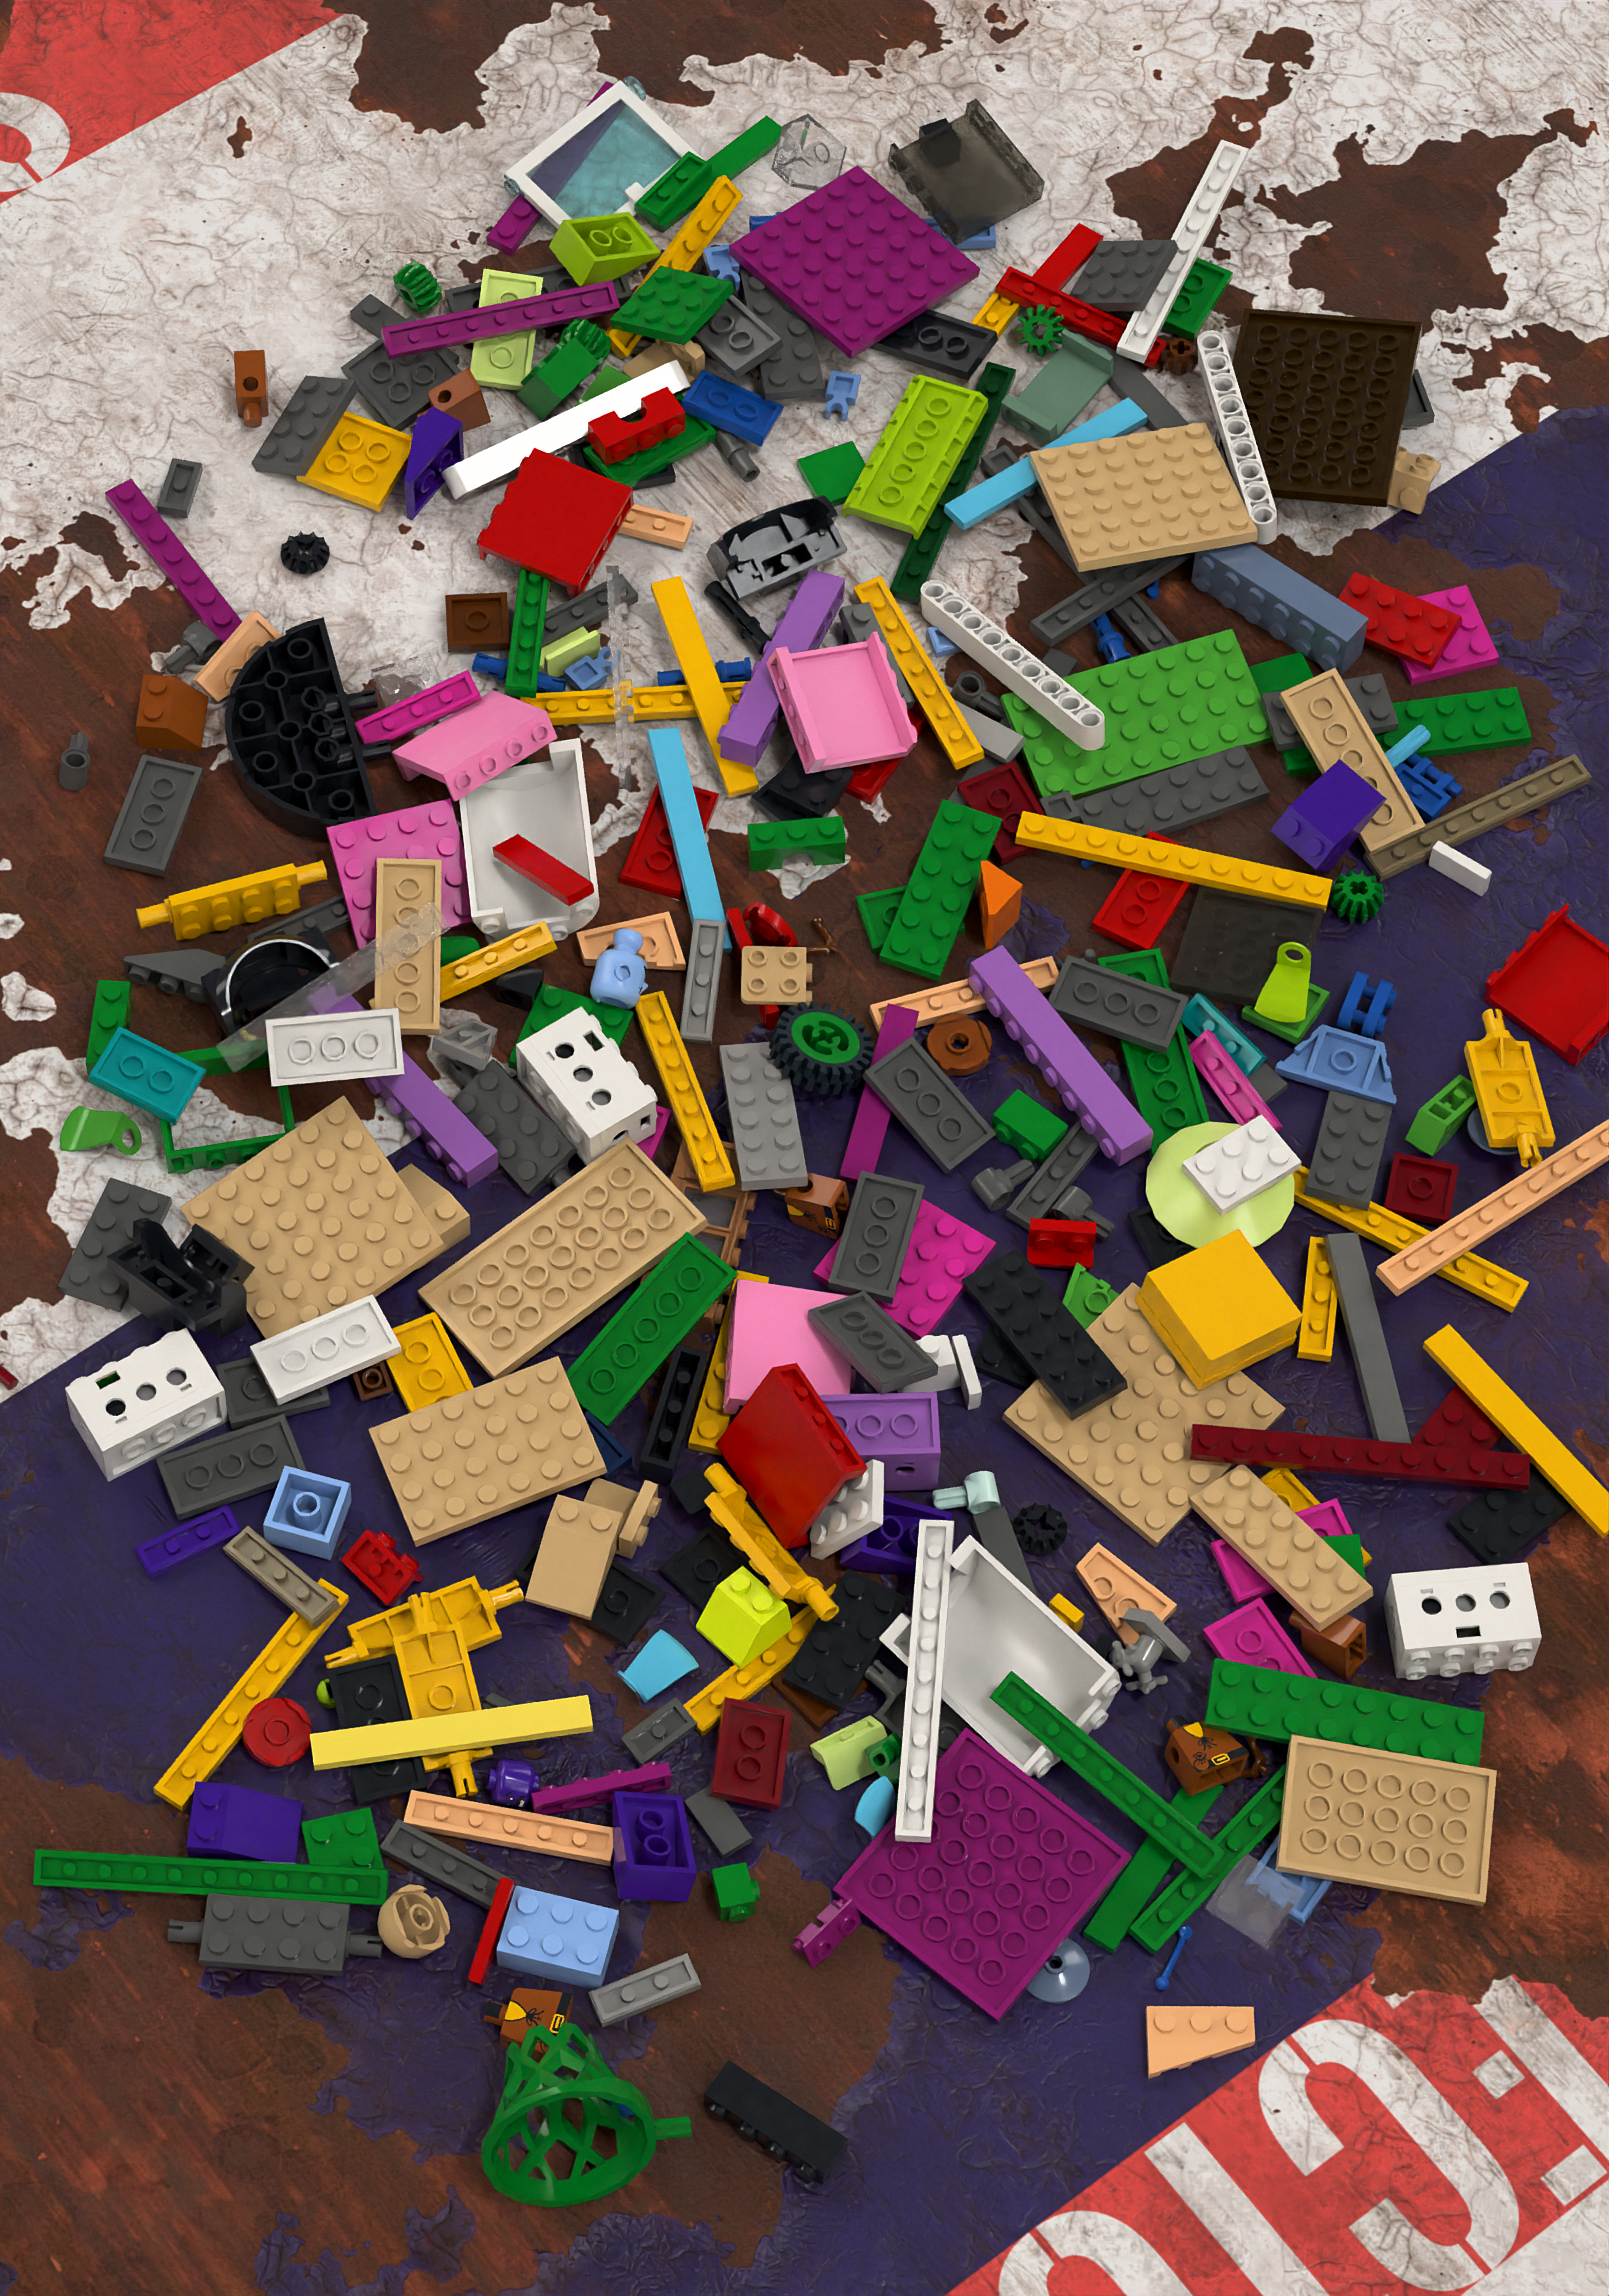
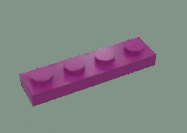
[531,1762,671,1816]

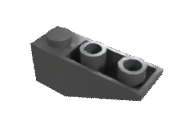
[123,949,225,1004]

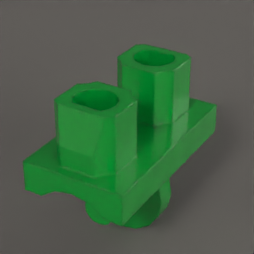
[864,1732,902,1802]

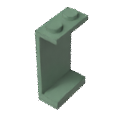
[1001,329,1114,445]

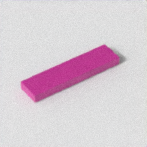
[355,670,482,744]
[1188,1029,1283,1133]

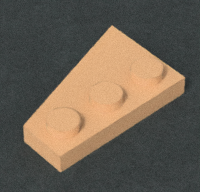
[192,610,282,701]
[576,911,686,971]
[1075,1543,1177,1648]
[1145,2006,1255,2079]

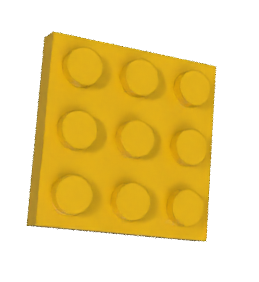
[297,411,413,512]

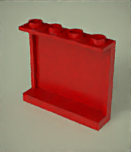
[476,447,634,598]
[1484,904,1609,1067]
[716,1363,868,1550]

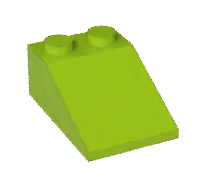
[549,212,661,287]

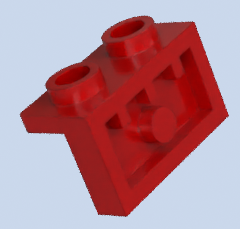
[1027,1218,1097,1270]
[341,1529,425,1606]

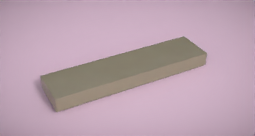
[223,1526,341,1629]

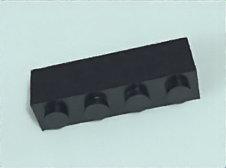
[638,1344,709,1486]
[703,2060,848,2186]

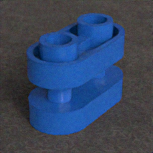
[1336,971,1398,1039]

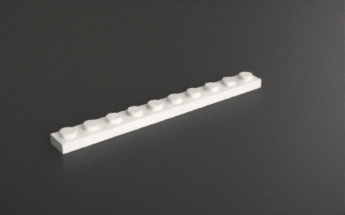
[1116,139,1249,363]
[895,1519,954,1843]

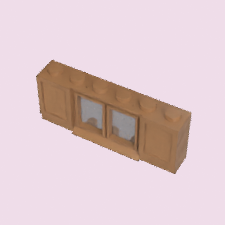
[640,1140,757,1335]

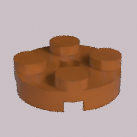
[927,1014,992,1076]

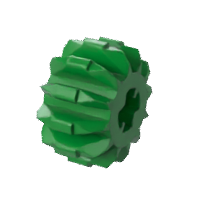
[393,261,442,314]
[1016,304,1067,356]
[559,319,612,368]
[1330,869,1384,924]

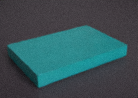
[87,1026,206,1125]

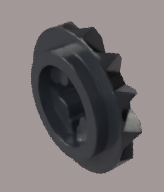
[281,531,330,575]
[1013,1502,1067,1554]

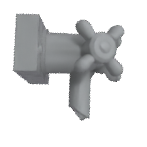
[1109,1607,1191,1694]

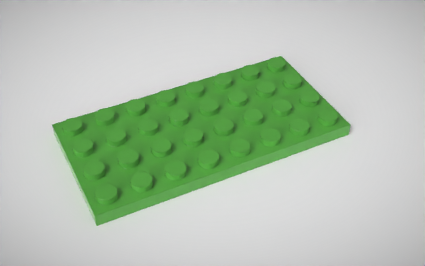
[1000,629,1274,800]

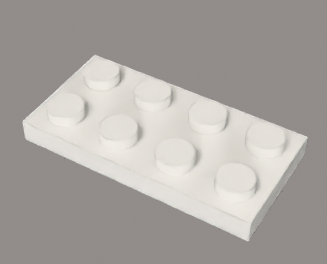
[250,1294,401,1405]

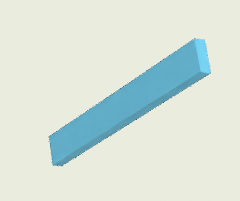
[944,397,1148,531]
[646,727,733,954]

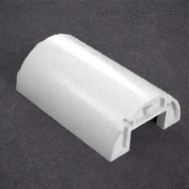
[459,738,600,941]
[879,1535,1122,1778]

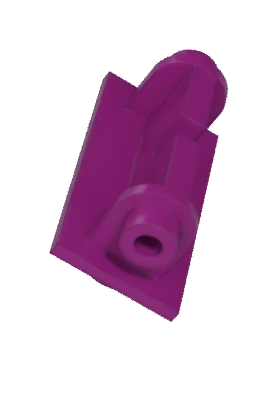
[792,1897,862,1969]

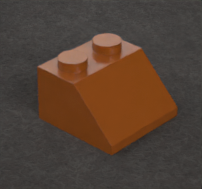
[136,674,209,751]

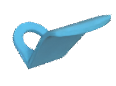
[617,1629,699,1703]
[855,1776,897,1839]

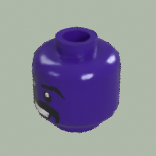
[486,1758,539,1807]

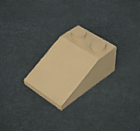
[397,1164,471,1270]
[525,1494,623,1620]

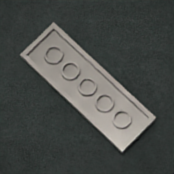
[719,1042,808,1191]

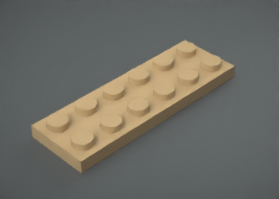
[1279,668,1426,856]
[374,858,441,1035]
[1190,1464,1373,1632]

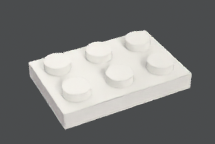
[1181,1114,1302,1216]
[810,1459,884,1560]

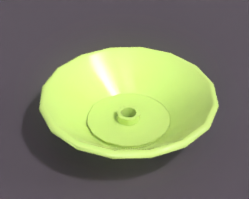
[1146,1122,1295,1249]

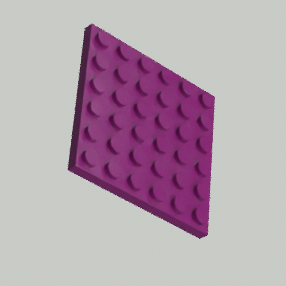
[728,165,980,359]
[833,1727,1132,2023]

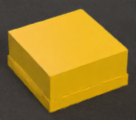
[1134,1229,1303,1391]

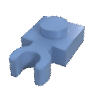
[703,244,740,290]
[825,370,861,422]
[563,647,621,691]

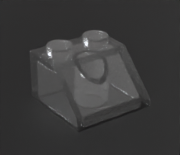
[771,113,847,191]
[1205,1853,1306,1952]

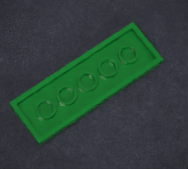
[879,799,1003,982]
[566,1231,739,1428]

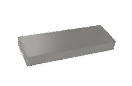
[953,699,1026,764]
[588,1953,701,2028]

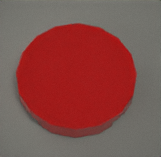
[743,901,798,947]
[242,1697,312,1768]

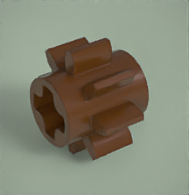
[1161,338,1198,376]

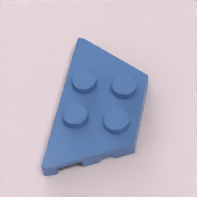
[1275,1024,1397,1110]

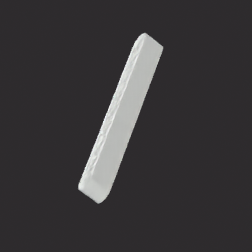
[1197,330,1278,545]
[441,360,691,501]
[920,580,1105,750]

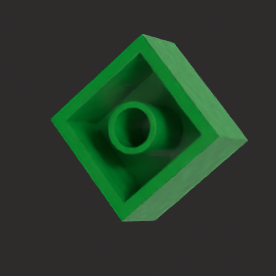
[517,337,600,420]

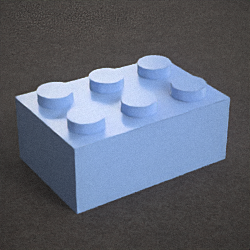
[496,1886,619,1990]

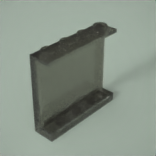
[888,99,1045,246]

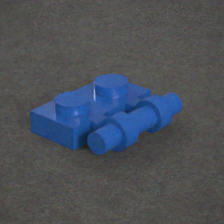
[1394,753,1464,822]

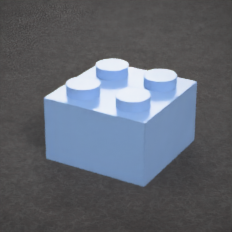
[263,1466,352,1560]

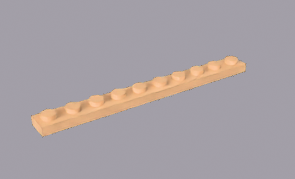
[1375,1119,1609,1296]

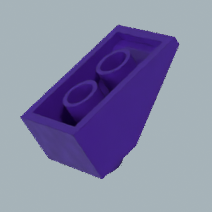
[405,406,464,520]
[1270,759,1387,873]
[840,1494,952,1576]
[187,1781,303,1863]
[613,1791,697,1902]

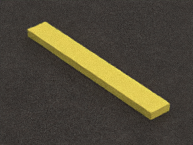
[310,1695,593,1771]

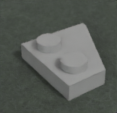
[432,1018,498,1071]

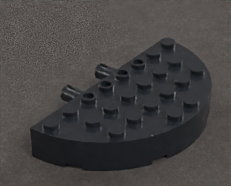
[225,617,392,842]

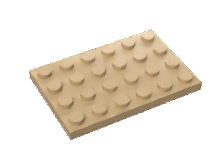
[369,1356,607,1547]
[1275,1735,1497,1907]

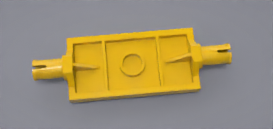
[136,860,328,941]
[1464,1009,1556,1168]
[704,1463,839,1621]
[324,1576,524,1669]
[392,1592,493,1798]

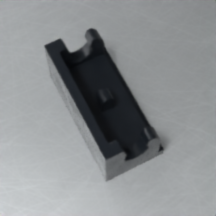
[179,1223,255,1285]

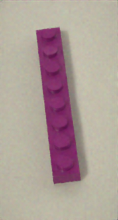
[486,81,626,256]
[380,280,620,360]
[105,479,242,644]

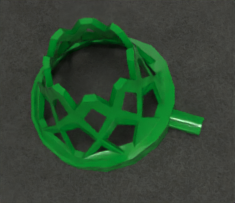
[481,2022,692,2208]

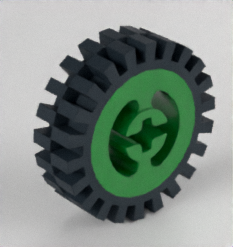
[769,1001,874,1095]

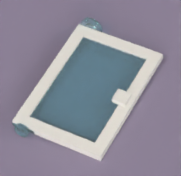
[504,76,703,229]

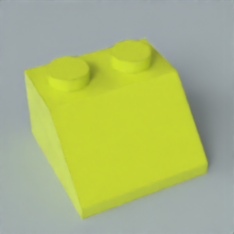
[696,1566,793,1670]

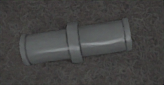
[715,429,760,482]

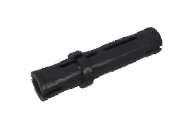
[704,580,772,655]

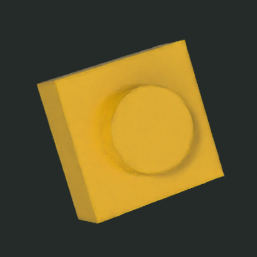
[1049,1593,1084,1634]

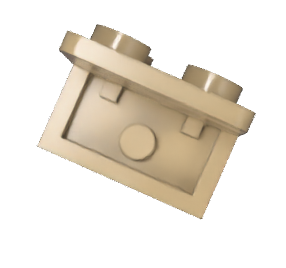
[622,339,705,385]
[1388,445,1441,514]
[741,946,812,1008]
[583,1478,662,1559]

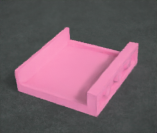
[766,631,917,774]
[392,690,558,801]
[723,1279,856,1415]

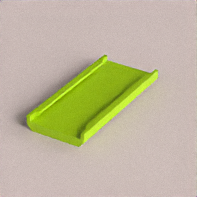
[842,374,988,540]

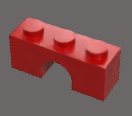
[588,386,685,466]

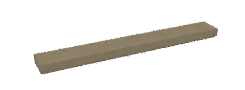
[1363,754,1592,882]

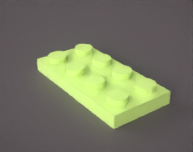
[470,269,543,391]

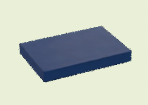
[681,370,784,447]

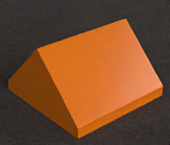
[977,860,1023,949]

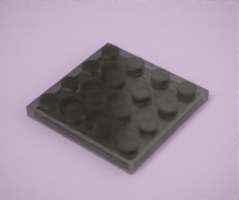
[1169,885,1324,1007]

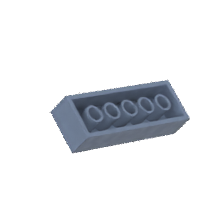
[1191,543,1369,677]

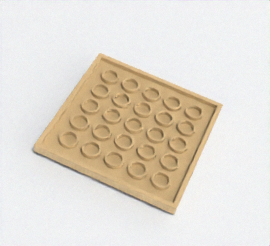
[1030,422,1258,572]
[180,1095,447,1339]
[1002,1282,1286,1548]

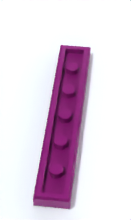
[839,1003,919,1184]

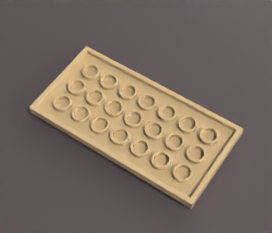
[418,1136,709,1380]

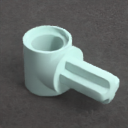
[932,1471,1001,1514]

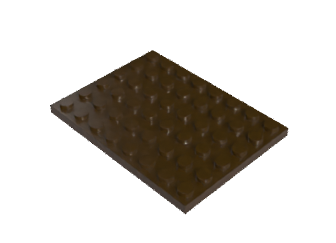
[1214,308,1422,507]

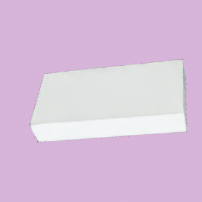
[1428,841,1492,897]
[951,1334,982,1410]

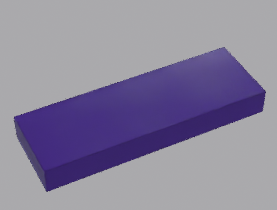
[134,1504,242,1580]

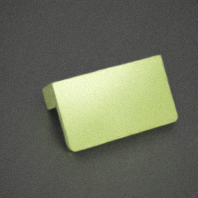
[539,626,600,677]
[810,1715,887,1790]

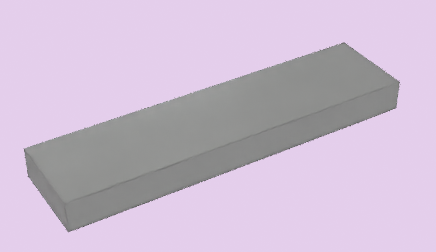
[680,918,726,1045]

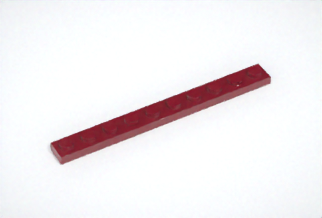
[1190,1424,1530,1491]

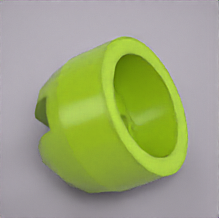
[316,1678,336,1709]

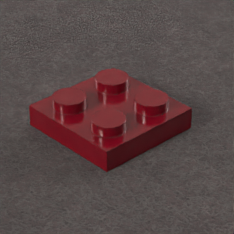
[1384,1152,1459,1226]

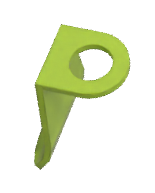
[1254,942,1311,1023]

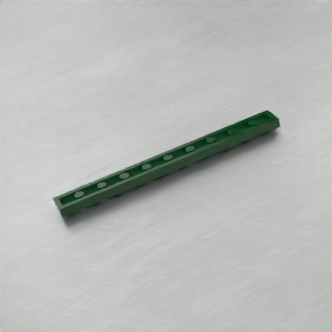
[890,361,1016,605]

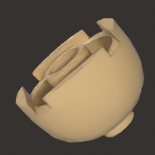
[377,1884,450,1959]

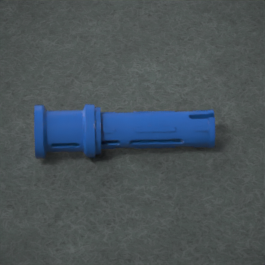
[1089,613,1133,664]
[657,657,752,686]

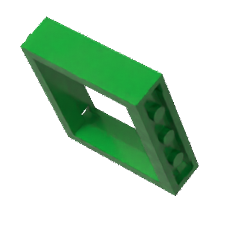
[159,1039,295,1174]

